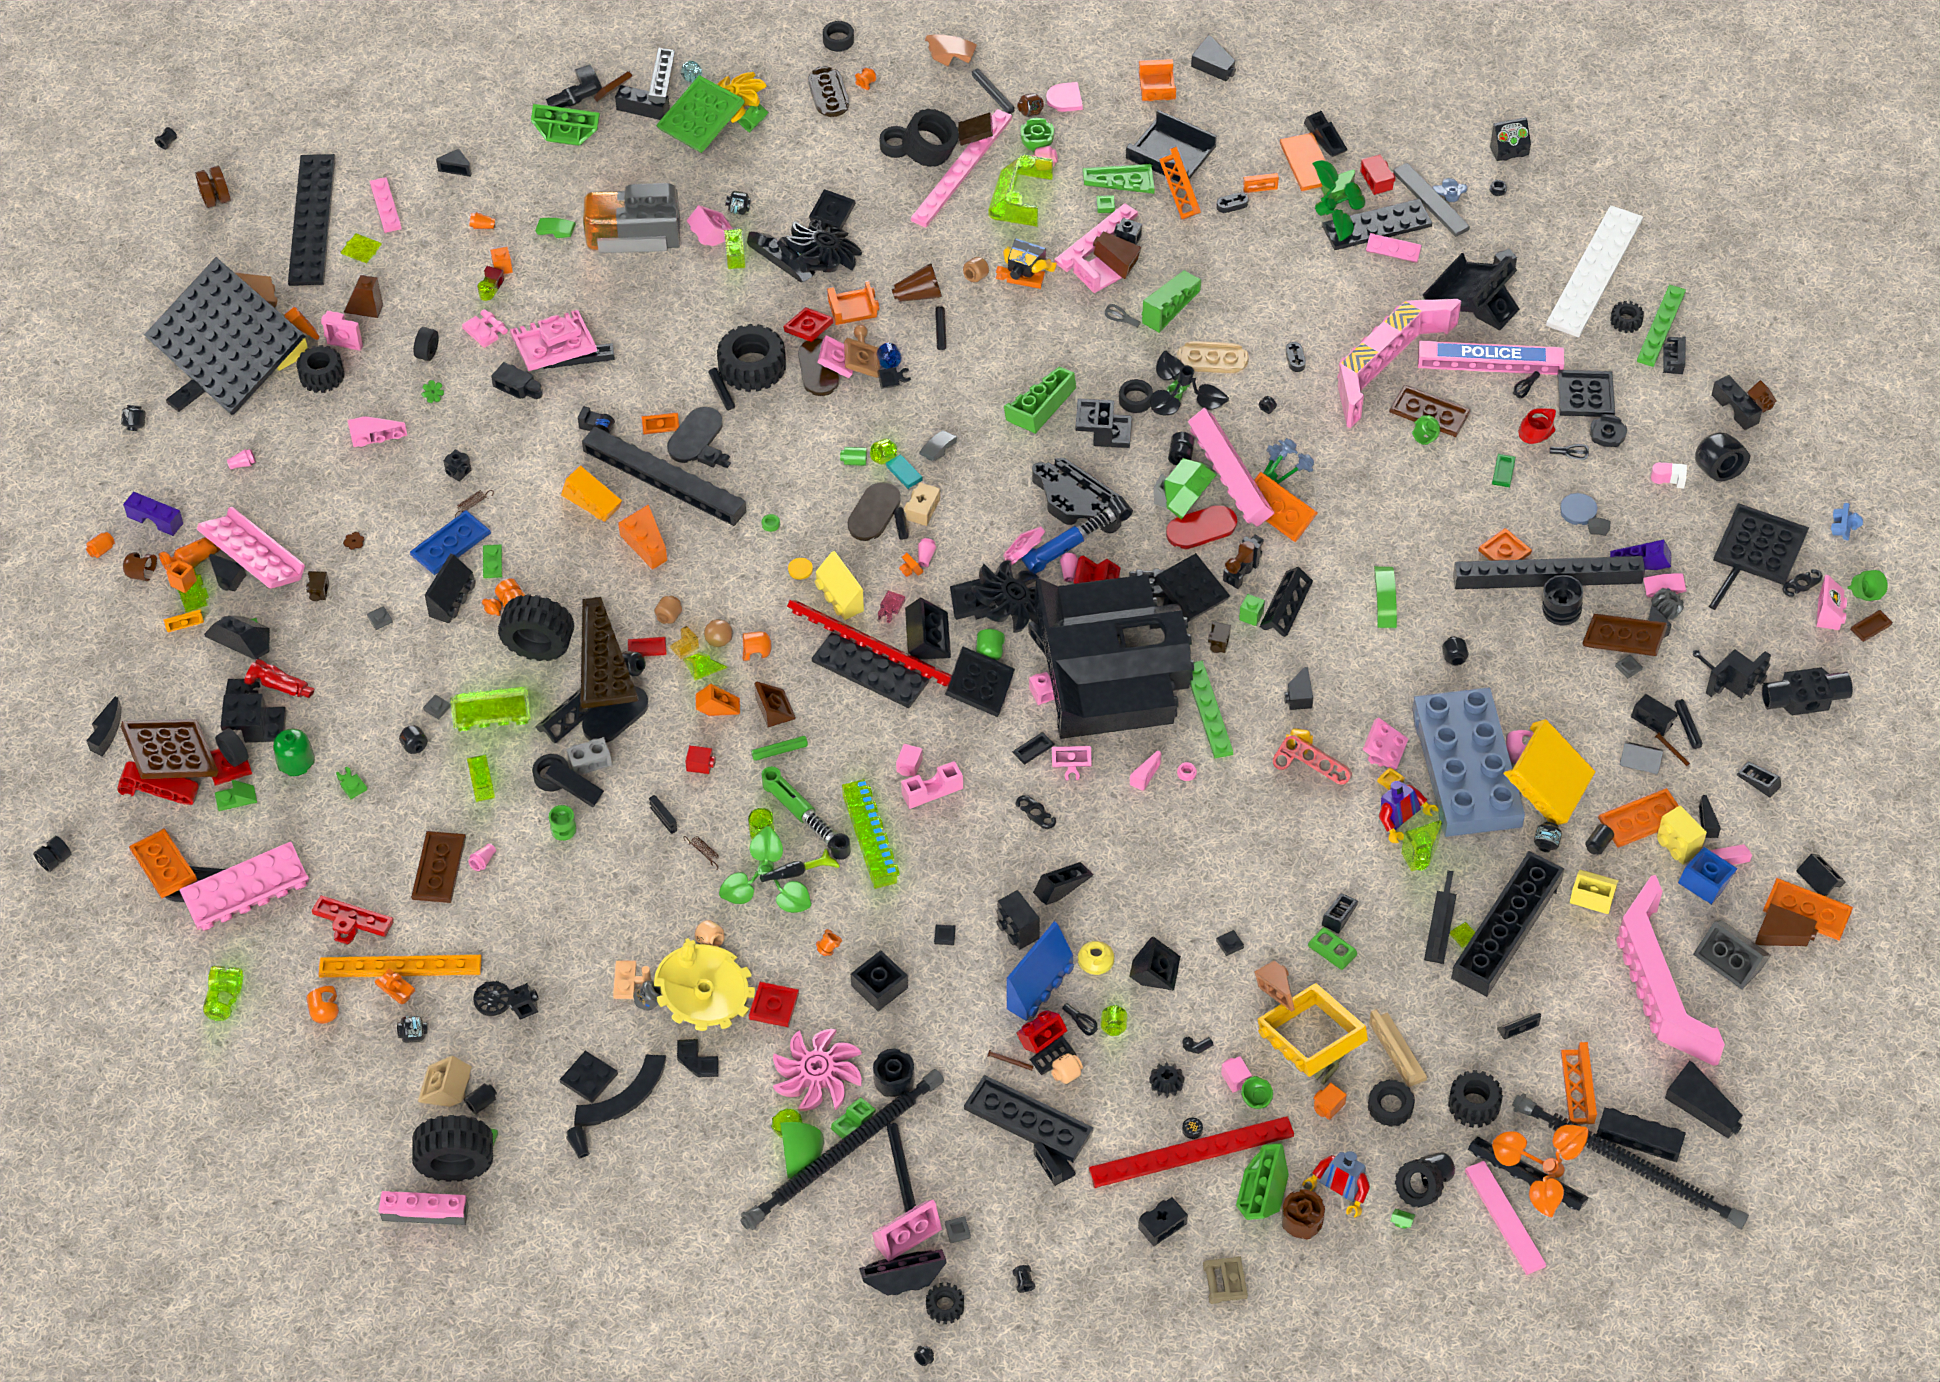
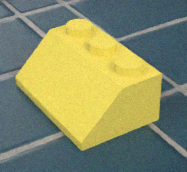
[815,551,864,620]

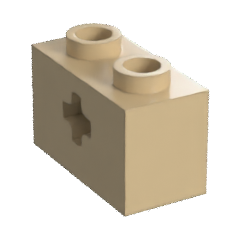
[904,482,940,526]

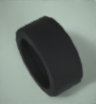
[822,21,854,52]
[879,126,907,158]
[1119,379,1153,413]
[215,728,249,767]
[532,754,569,792]

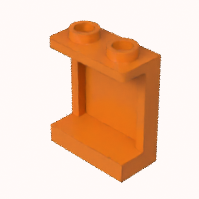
[1139,59,1176,101]
[827,281,879,325]

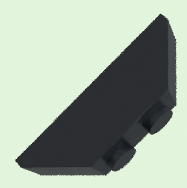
[204,615,270,660]
[859,1249,947,1296]

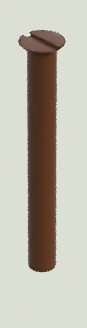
[1655,732,1690,766]
[987,1050,1034,1071]

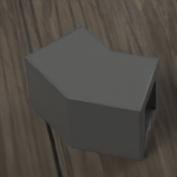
[1588,518,1611,536]

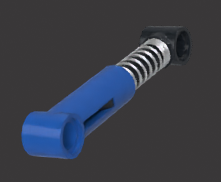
[1021,496,1133,574]

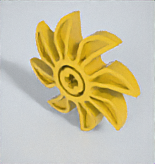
[717,72,767,123]

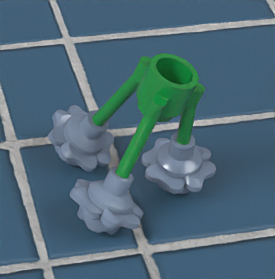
[1263,438,1314,484]

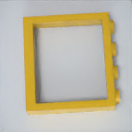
[1257,983,1368,1077]

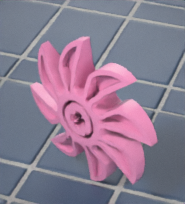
[773,1029,862,1111]

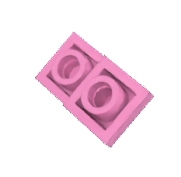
[1643,573,1687,597]

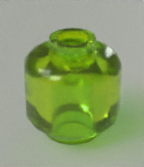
[870,438,897,465]
[1101,1005,1128,1036]

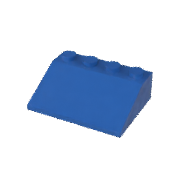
[1007,921,1074,1021]

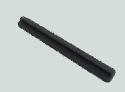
[887,1123,916,1213]

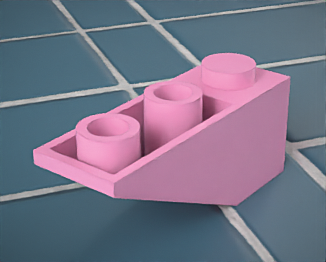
[347,416,407,447]

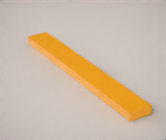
[318,955,482,978]

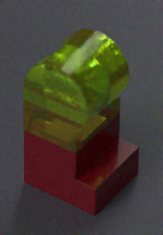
[477,266,504,301]

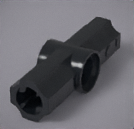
[546,79,598,108]

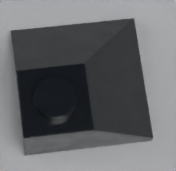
[1129,936,1181,991]

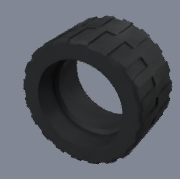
[902,109,959,167]

